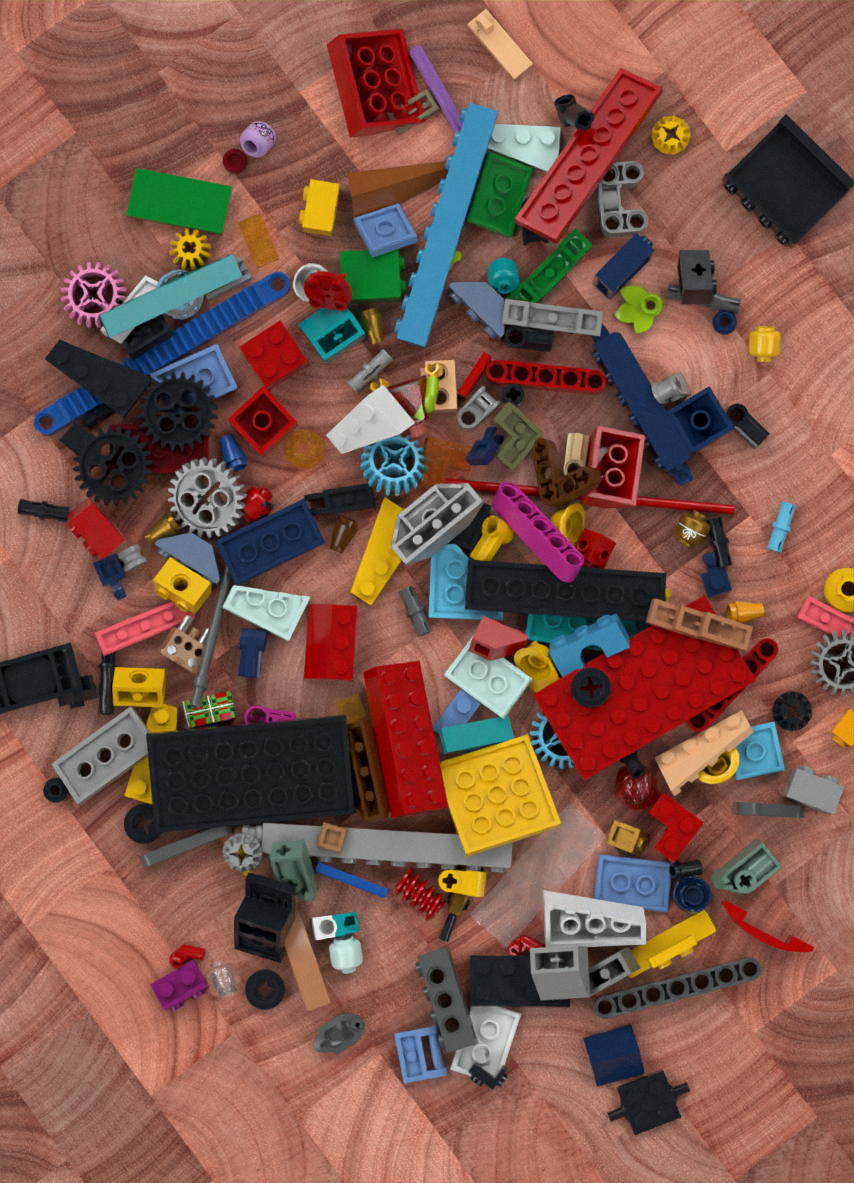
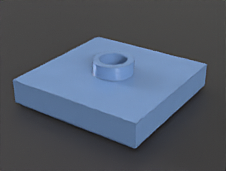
[353,203,418,257]

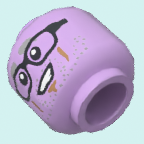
[240,121,276,158]

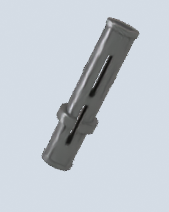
[666,284,741,314]

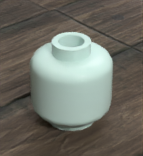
[329,935,363,974]

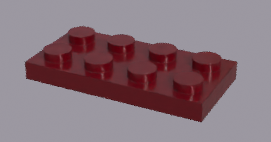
[110,424,209,474]

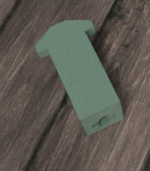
[270,839,318,901]
[711,839,782,893]

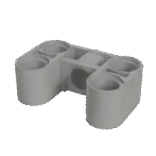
[597,161,648,238]

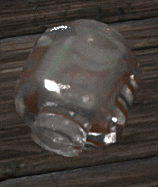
[205,960,241,999]

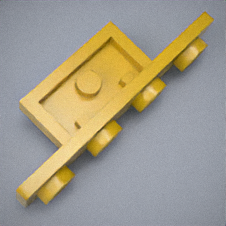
[628,910,716,978]

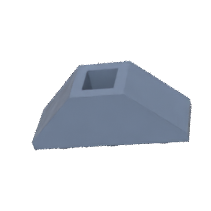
[448,282,504,341]
[155,532,221,586]

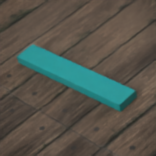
[99,254,243,338]

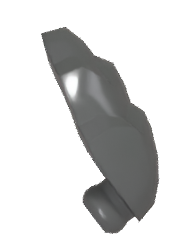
[313,1013,365,1054]

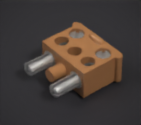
[156,615,209,674]

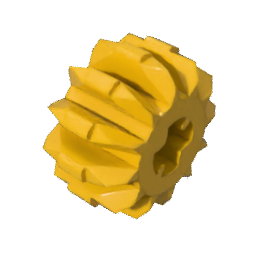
[169,229,211,271]

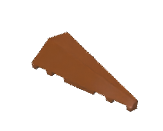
[348,161,449,218]

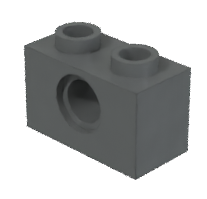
[589,946,641,996]

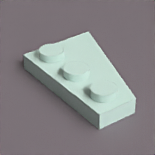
[487,124,560,172]
[222,585,310,641]

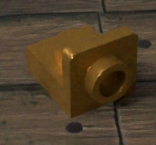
[606,820,649,856]

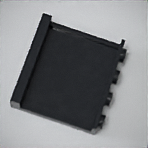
[722,114,854,248]

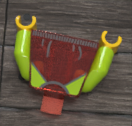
[370,363,443,438]

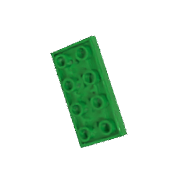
[126,168,232,235]

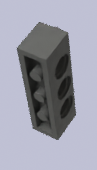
[416,947,479,1053]

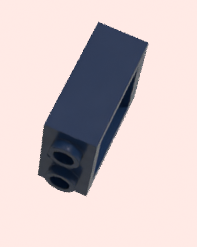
[592,233,654,300]

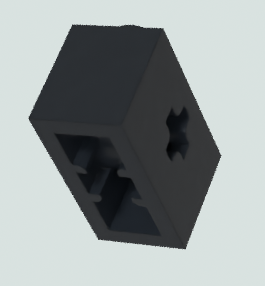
[677,250,717,305]

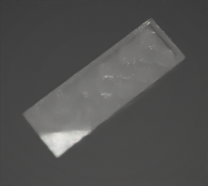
[470,803,606,948]

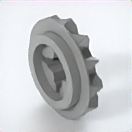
[222,833,262,873]

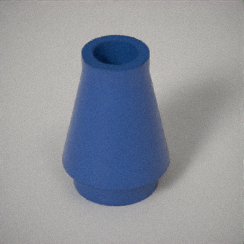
[220,434,248,473]

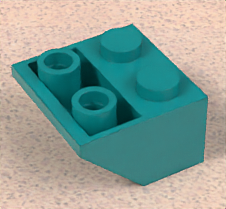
[298,308,366,365]

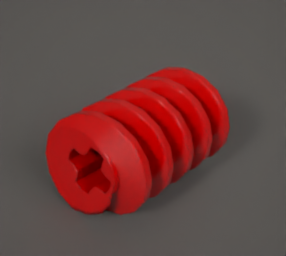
[394,867,449,921]

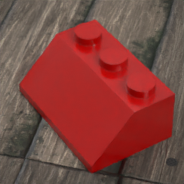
[581,426,645,509]
[304,604,358,682]

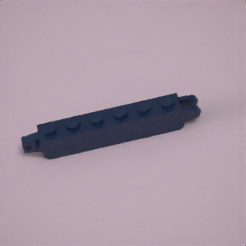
[591,324,693,486]

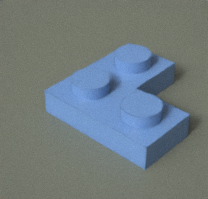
[433,689,481,754]

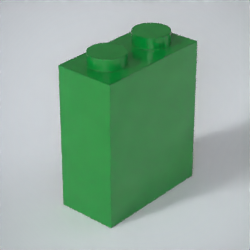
[340,249,406,304]

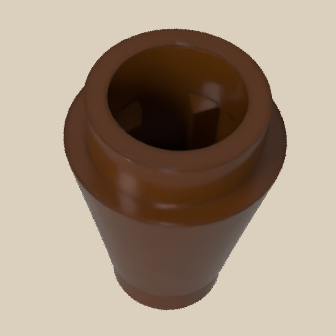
[330,515,358,554]

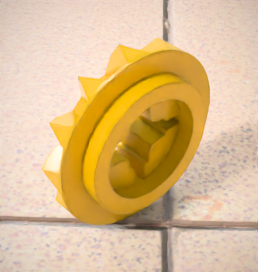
[651,115,691,155]

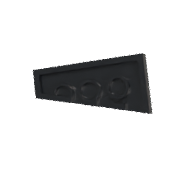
[45,339,154,418]

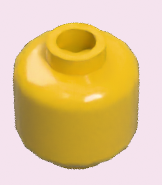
[749,326,781,362]

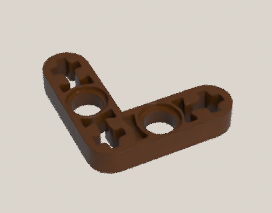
[532,438,601,507]

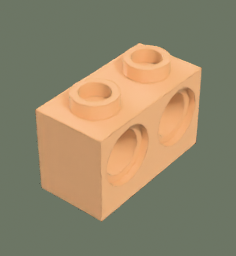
[420,360,457,413]

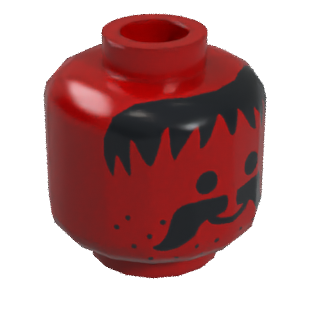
[239,486,274,522]

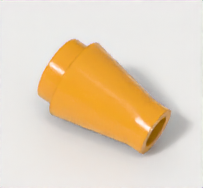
[726,601,764,623]

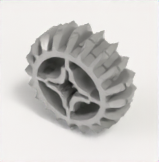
[810,629,854,696]

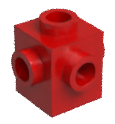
[575,528,616,569]

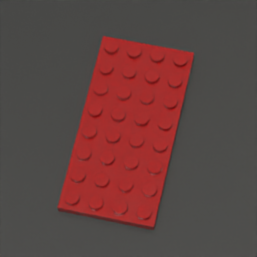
[533,595,756,782]

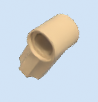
[562,433,589,485]

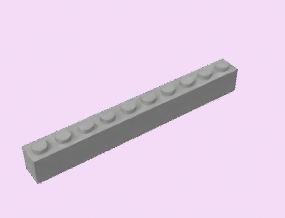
[262,823,512,873]

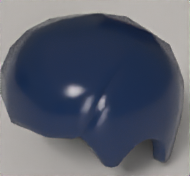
[673,876,712,914]

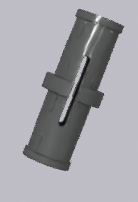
[398,586,432,637]

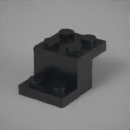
[234,872,296,963]

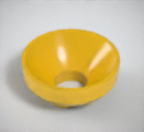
[824,568,854,613]

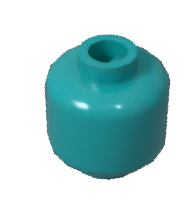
[487,258,520,294]

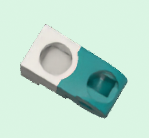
[311,911,360,940]

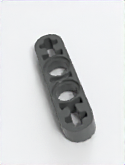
[140,826,234,868]

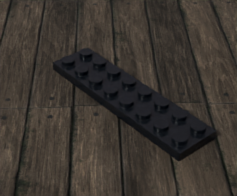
[465,560,667,622]

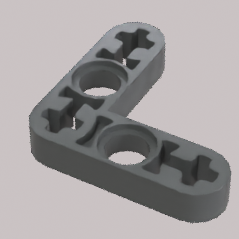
[732,802,804,818]

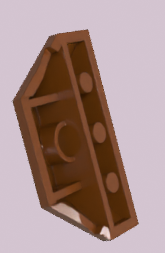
[347,720,390,823]

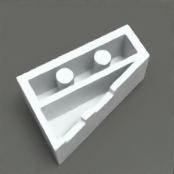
[326,385,415,454]

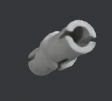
[347,349,393,394]

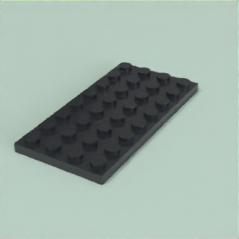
[146,714,355,833]

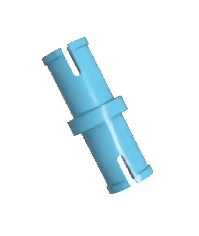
[767,501,797,553]

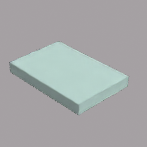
[444,636,533,719]

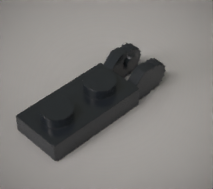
[304,483,375,516]

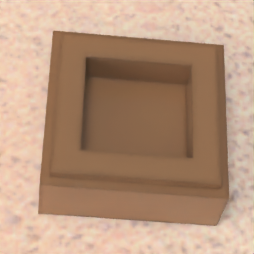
[317,822,348,853]

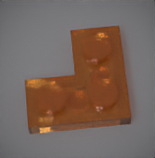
[418,437,473,489]

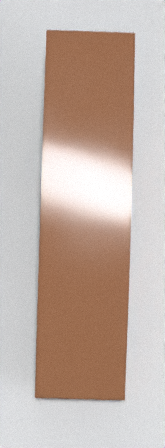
[646,598,753,651]
[284,907,331,1011]

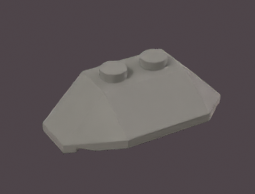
[391,483,484,566]

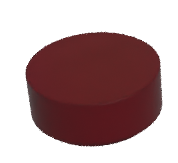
[223,149,247,175]

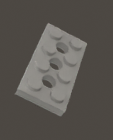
[52,706,150,805]

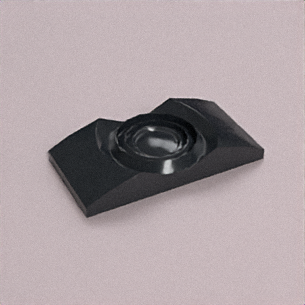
[0,642,84,714]

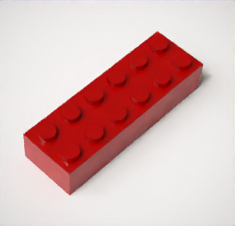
[363,661,448,819]

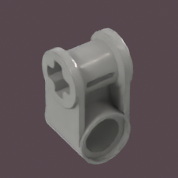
[652,372,691,404]
[457,386,501,432]

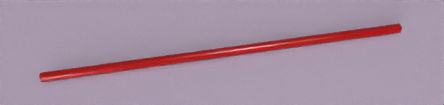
[366,476,735,515]

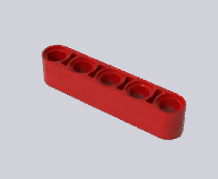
[486,360,606,395]
[685,638,779,733]

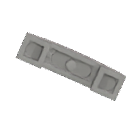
[502,299,603,336]

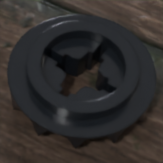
[571,668,611,708]
[772,691,812,731]
[124,804,161,844]
[245,969,285,1010]

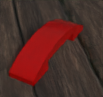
[721,899,814,952]

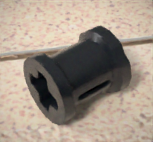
[502,384,524,408]

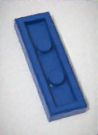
[316,862,389,898]

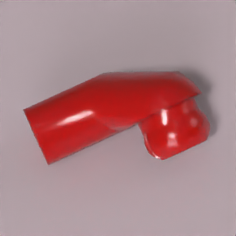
[508,935,546,956]
[169,944,206,968]

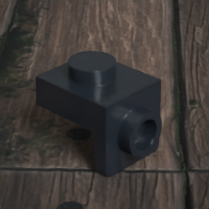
[57,674,97,709]
[468,1062,508,1090]

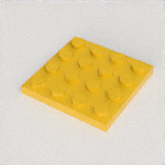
[440,734,561,857]

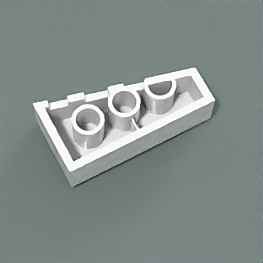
[543,890,646,947]

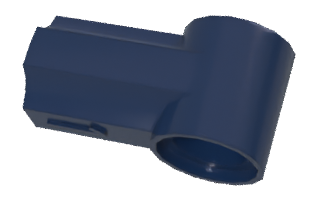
[238,628,267,679]

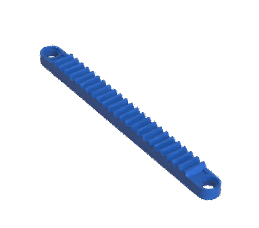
[34,272,291,436]

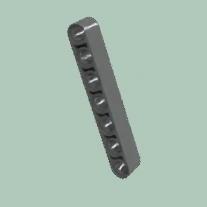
[593,957,762,1019]

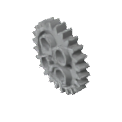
[168,457,247,538]

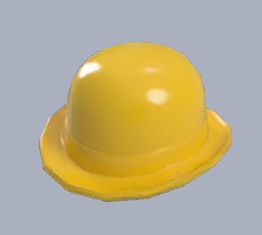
[550,503,586,547]
[697,747,739,784]

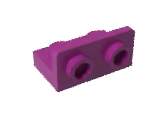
[150,960,209,1013]

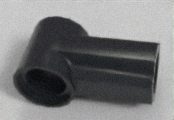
[554,94,595,131]
[503,326,553,352]
[725,403,770,449]

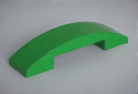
[506,228,593,303]

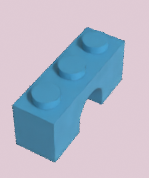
[549,613,630,677]

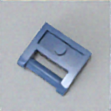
[395,1025,448,1083]

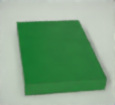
[465,152,533,238]

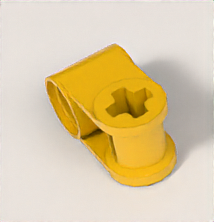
[438,869,487,897]

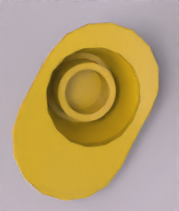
[514,641,560,692]

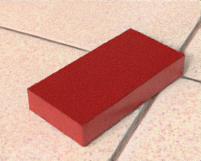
[457,352,491,400]

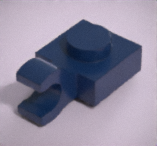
[466,427,504,465]
[700,552,732,598]
[93,554,127,600]

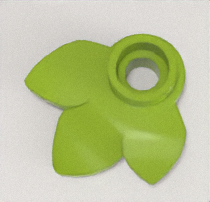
[615,286,663,333]

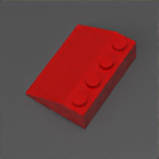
[327,29,426,138]

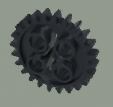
[138,372,218,452]
[72,426,154,507]

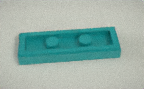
[438,715,514,754]

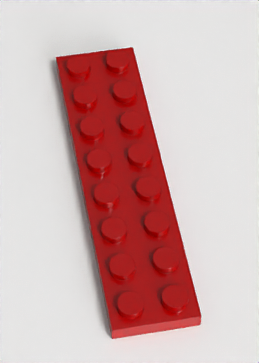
[515,68,663,244]

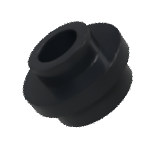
[43,778,69,803]

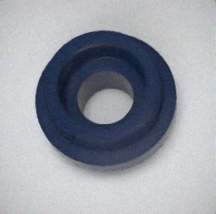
[712,310,737,335]

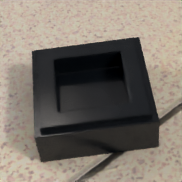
[59,422,91,456]

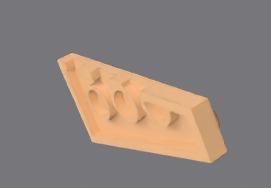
[655,710,754,796]

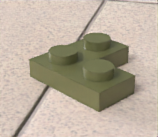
[493,402,544,471]

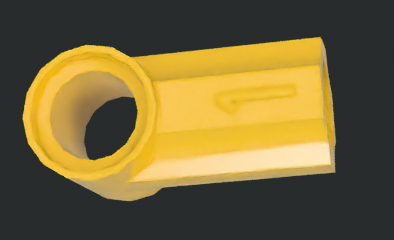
[470,515,514,561]

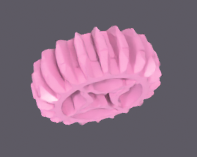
[61,262,127,328]

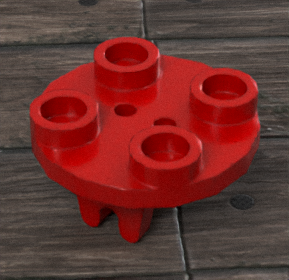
[304,271,352,311]

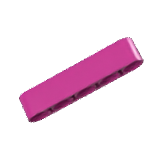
[491,482,584,582]

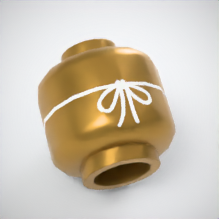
[674,510,710,548]

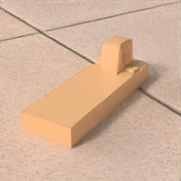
[467,9,533,81]

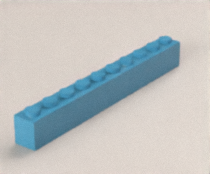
[394,103,498,349]

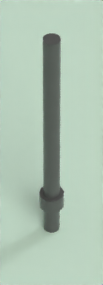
[190,565,232,708]

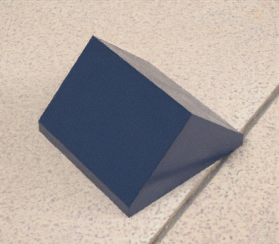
[667,386,735,454]
[583,1025,645,1087]

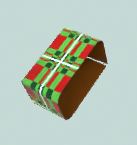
[182,691,237,729]

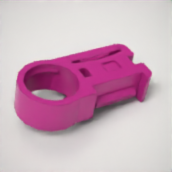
[244,706,296,724]

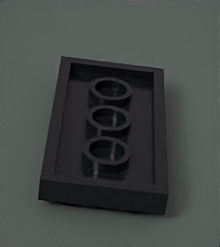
[470,955,570,1008]

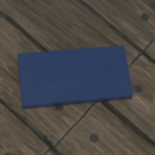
[215,499,326,586]

